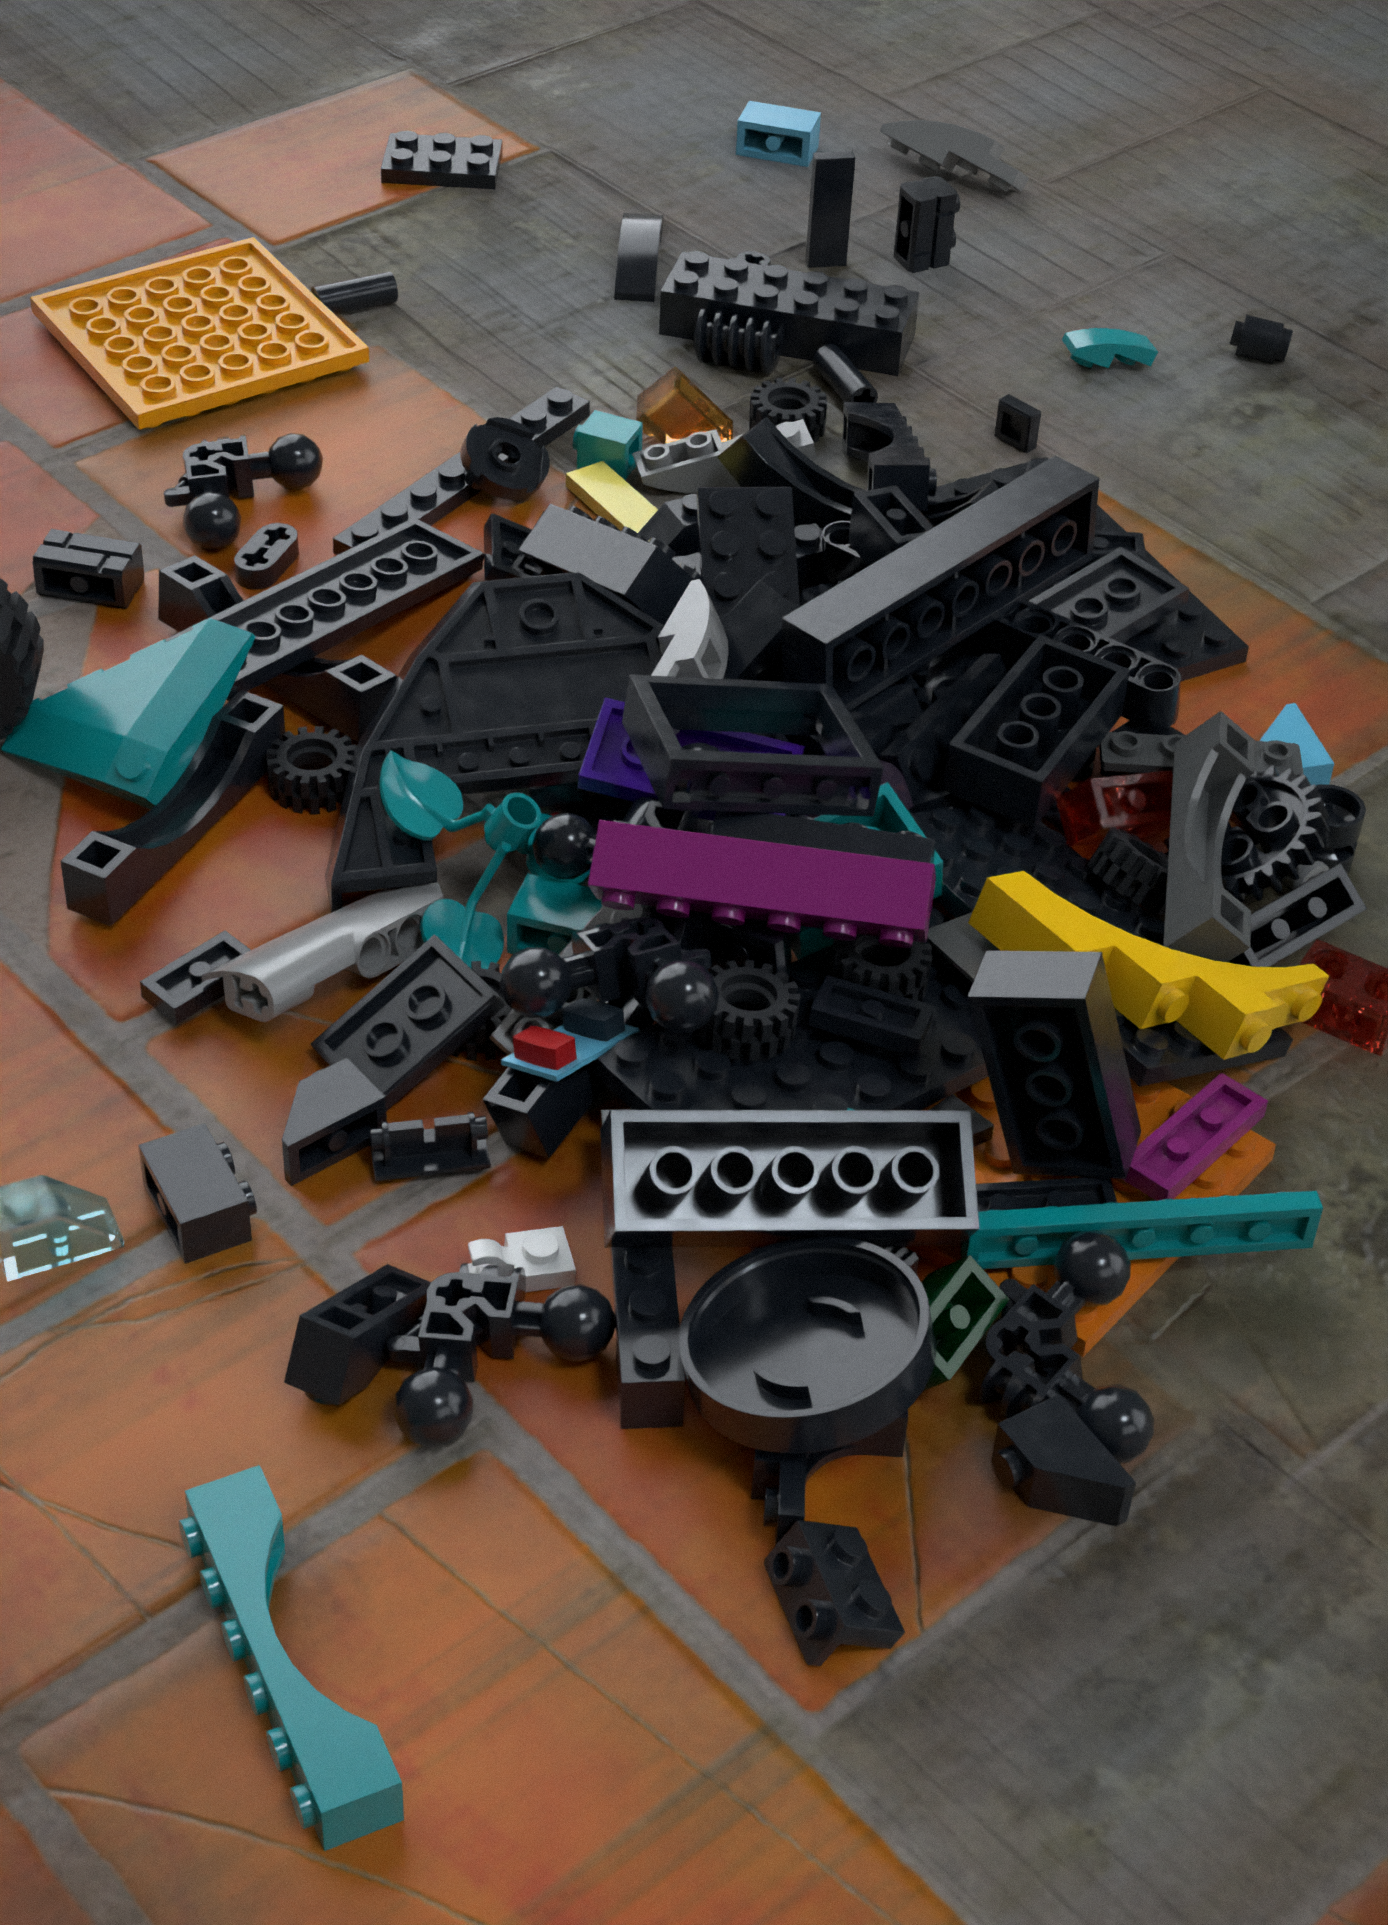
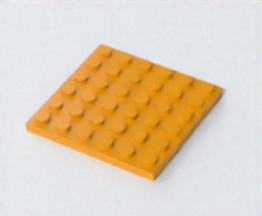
[30,237,369,430]

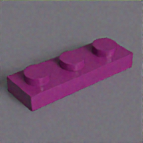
[1122,1073,1268,1201]

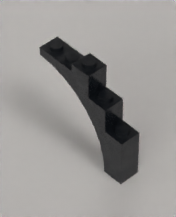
[717,417,999,530]

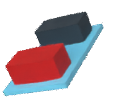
[501,998,639,1082]

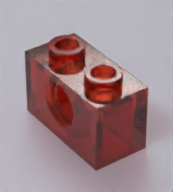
[1056,770,1173,847]

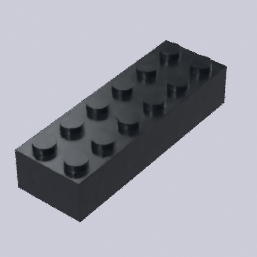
[659,251,919,376]
[600,1110,979,1248]

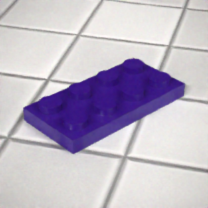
[577,697,805,821]

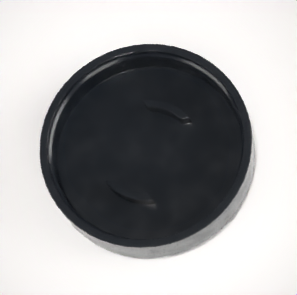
[678,1236,936,1454]

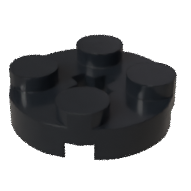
[460,417,550,503]

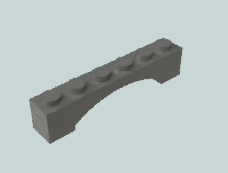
[1163,711,1255,962]

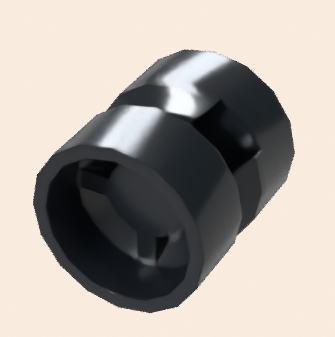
[1297,784,1366,874]

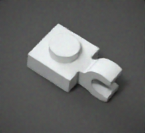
[468,1226,576,1292]

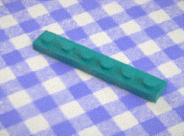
[960,1191,1323,1269]

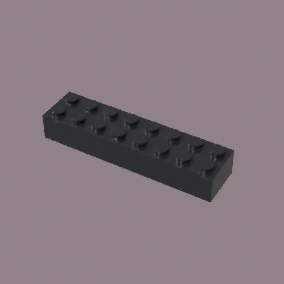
[782,456,1099,721]

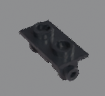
[369,1112,491,1181]

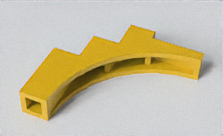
[968,871,1329,1060]

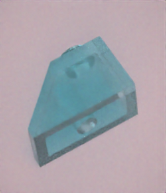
[0,1175,124,1281]

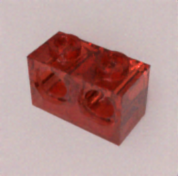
[1298,939,1388,1056]

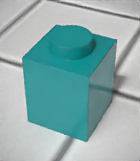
[572,410,643,480]

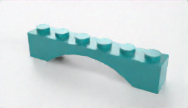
[178,1465,404,1851]

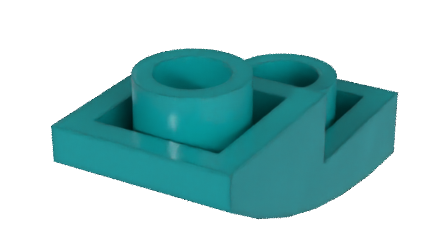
[1062,328,1158,368]

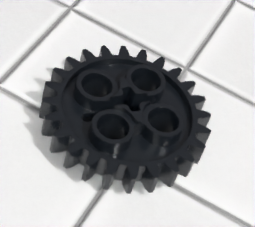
[1164,766,1330,903]

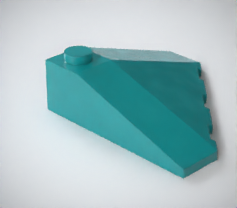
[1,618,256,809]

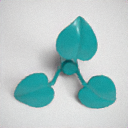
[380,750,591,969]

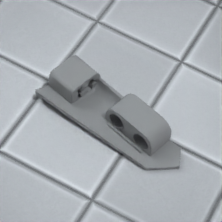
[202,882,444,1022]

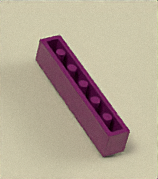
[588,820,936,948]

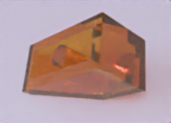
[636,366,733,444]

